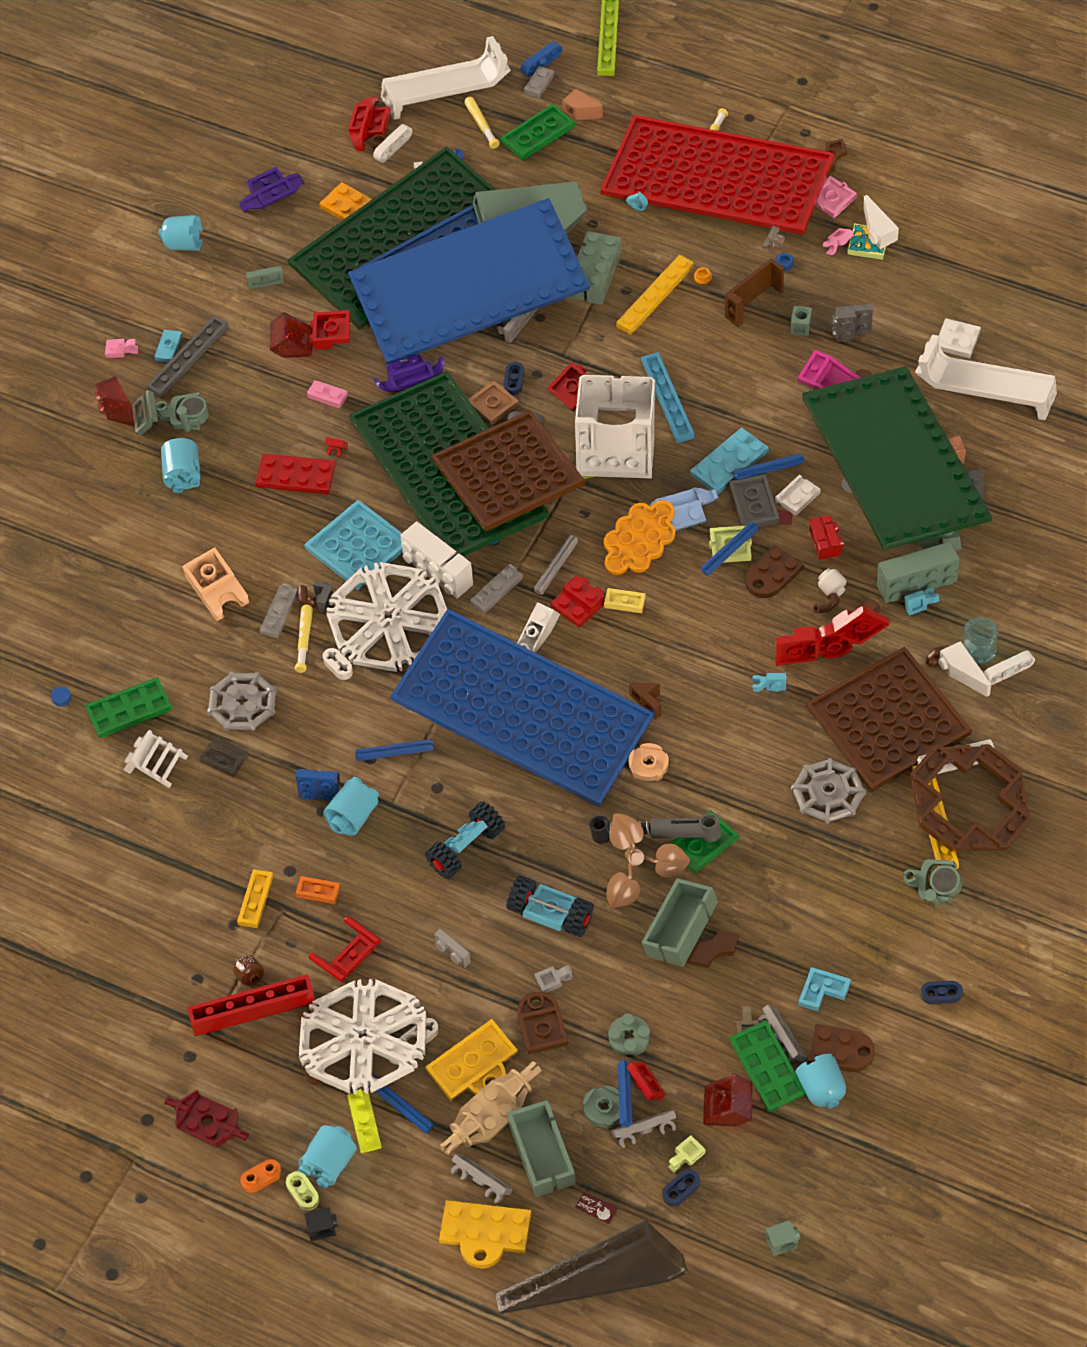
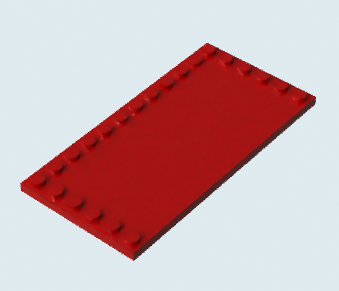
[600,115,834,235]

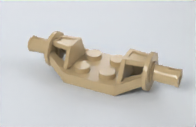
[440,1061,541,1156]

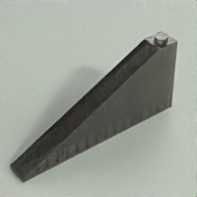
[496,1220,688,1314]

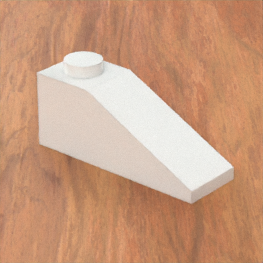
[863,195,899,249]
[938,641,991,697]

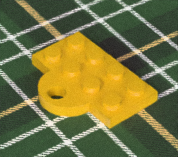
[425,1019,518,1101]
[439,1200,531,1269]

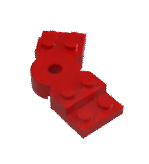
[775,606,890,666]

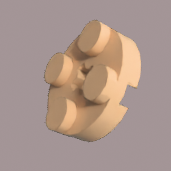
[629,743,669,781]

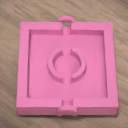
[815,176,857,218]

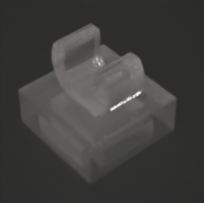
[762,225,785,251]

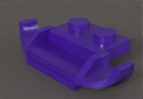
[239,167,305,212]
[373,354,445,393]

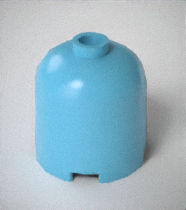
[159,215,203,251]
[796,1054,847,1108]

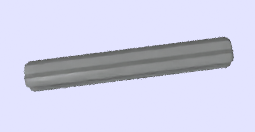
[534,535,578,595]

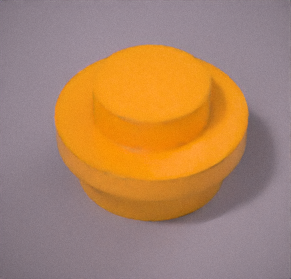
[694,267,712,284]

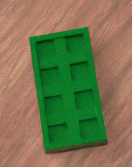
[85,677,172,739]
[729,1020,806,1113]

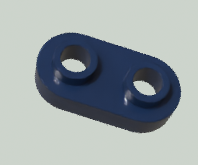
[504,362,524,395]
[920,981,963,1004]
[663,1169,700,1207]

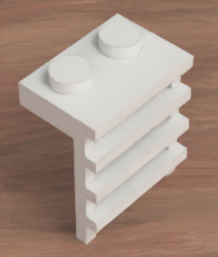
[124,730,188,788]

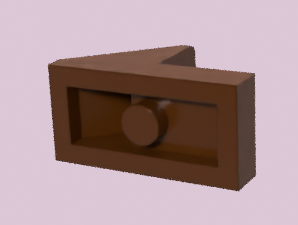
[629,682,662,720]

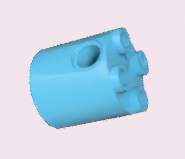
[161,438,200,493]
[323,777,379,836]
[298,1125,357,1189]

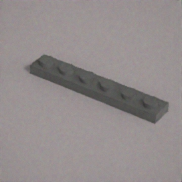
[146,315,229,398]

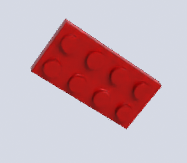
[255,453,336,495]

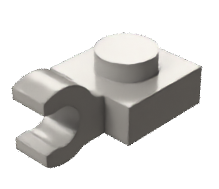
[534,965,573,993]

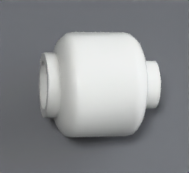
[818,568,847,597]

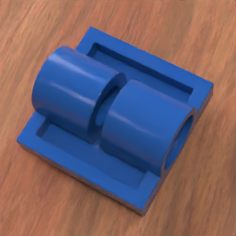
[295,769,340,801]

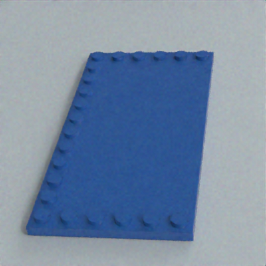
[348,198,590,365]
[390,609,655,807]

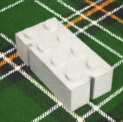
[400,521,473,599]

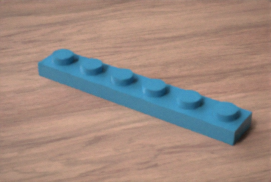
[641,352,695,443]

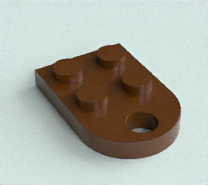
[745,544,804,598]
[517,992,569,1055]
[808,1024,875,1072]

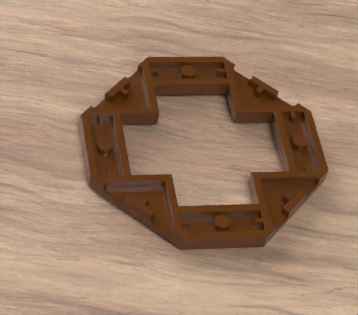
[910,744,1031,851]

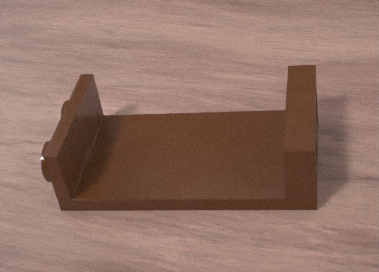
[725,259,784,327]

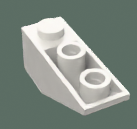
[517,602,560,653]

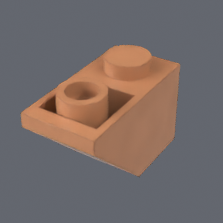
[562,89,603,120]

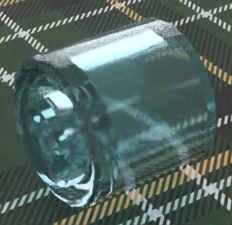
[962,617,999,663]

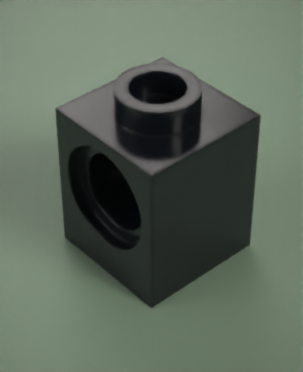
[304,1207,338,1242]

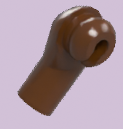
[298,585,316,608]
[926,645,949,668]

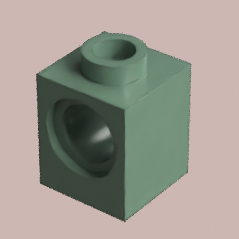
[791,306,812,336]
[765,1221,800,1256]

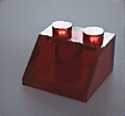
[270,312,312,358]
[94,376,135,426]
[703,1073,753,1127]

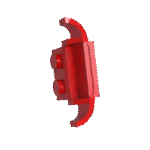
[348,96,392,151]

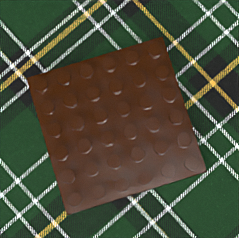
[432,410,585,532]
[806,646,972,792]

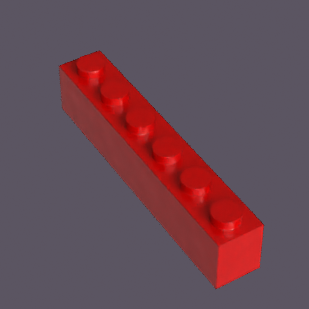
[187,974,315,1036]

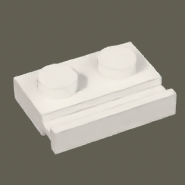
[775,475,820,516]

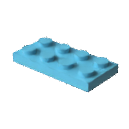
[690,427,769,495]

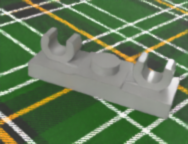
[497,309,537,343]
[470,564,523,614]
[260,583,298,638]
[758,1004,807,1064]
[611,1110,677,1148]
[451,1154,514,1203]

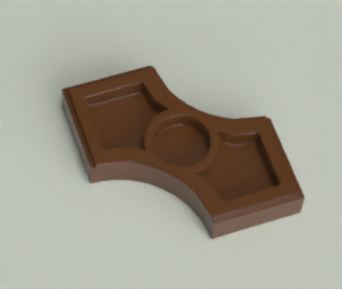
[825,139,847,173]
[688,930,739,968]

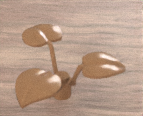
[606,813,690,908]

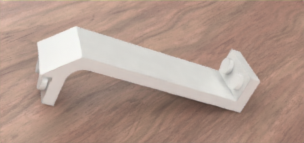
[381,36,511,120]
[915,335,1057,420]

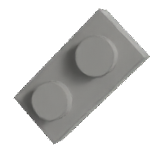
[524,66,554,99]
[434,929,471,968]

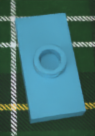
[155,329,182,363]

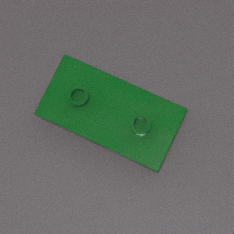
[500,104,575,161]

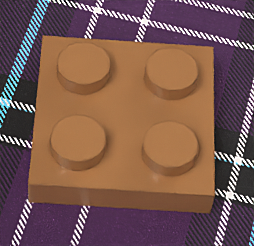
[468,381,519,426]

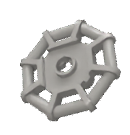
[207,671,278,731]
[791,758,867,824]

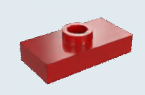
[627,1062,666,1100]

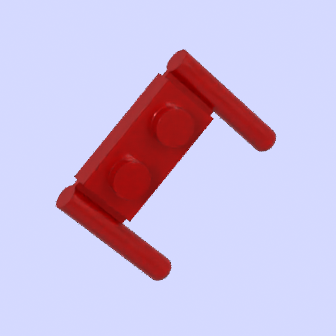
[308,916,381,983]

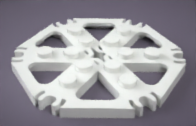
[326,562,447,672]
[299,979,427,1094]

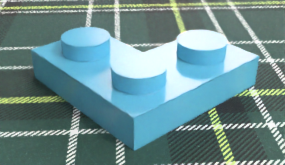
[798,967,851,1012]

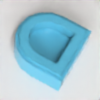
[626,192,648,211]

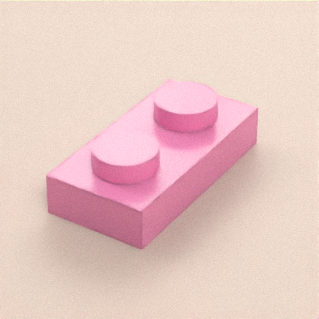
[307,380,348,409]

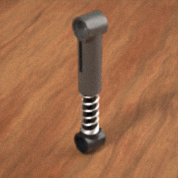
[589,813,722,844]

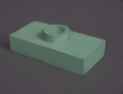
[246,266,284,290]

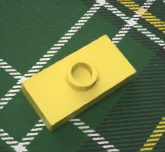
[604,588,646,613]

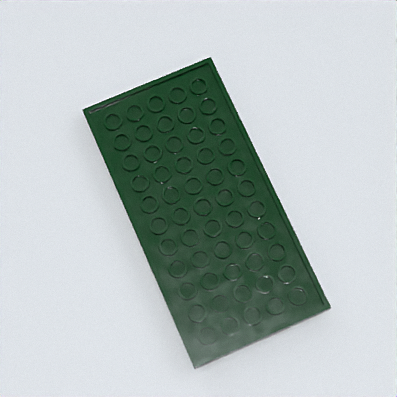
[288,146,495,330]
[802,366,992,550]
[349,372,550,562]

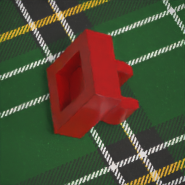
[325,437,348,458]

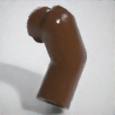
[813,593,840,613]

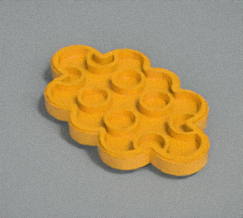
[604,500,676,576]

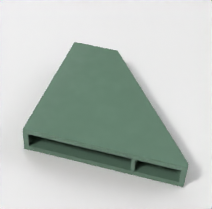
[473,181,587,235]

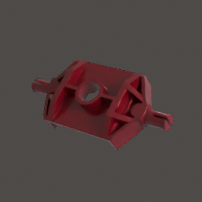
[164,1090,249,1147]

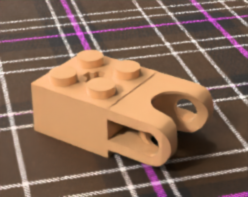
[182,547,250,621]

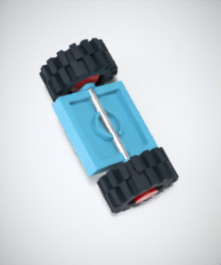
[425,801,506,879]
[506,875,594,938]

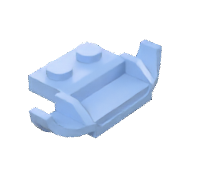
[649,488,718,531]

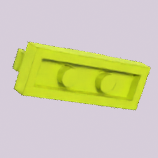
[347,1089,381,1153]

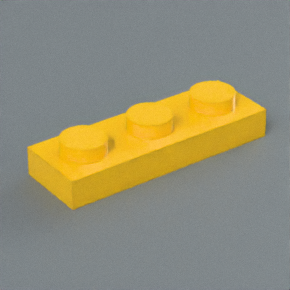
[237,869,273,928]

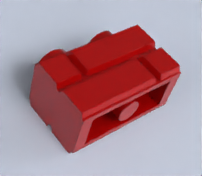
[809,515,844,560]

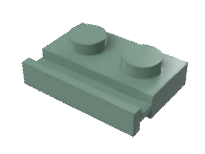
[132,390,158,435]

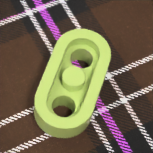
[286,1171,319,1211]

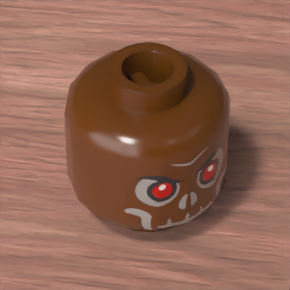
[233,955,264,986]

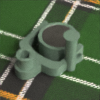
[156,392,209,432]
[903,859,963,906]

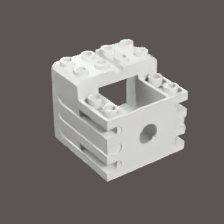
[575,375,655,478]

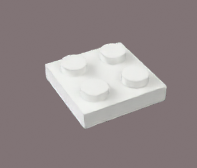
[939,318,981,358]

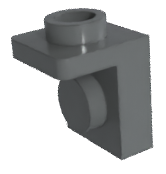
[313,582,334,615]

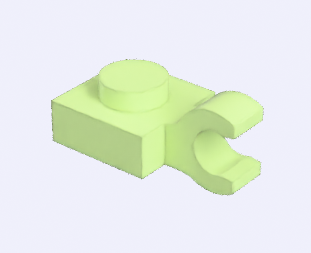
[668,1136,706,1173]

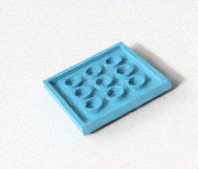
[304,500,403,590]

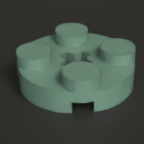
[608,1014,650,1056]
[583,1086,620,1129]

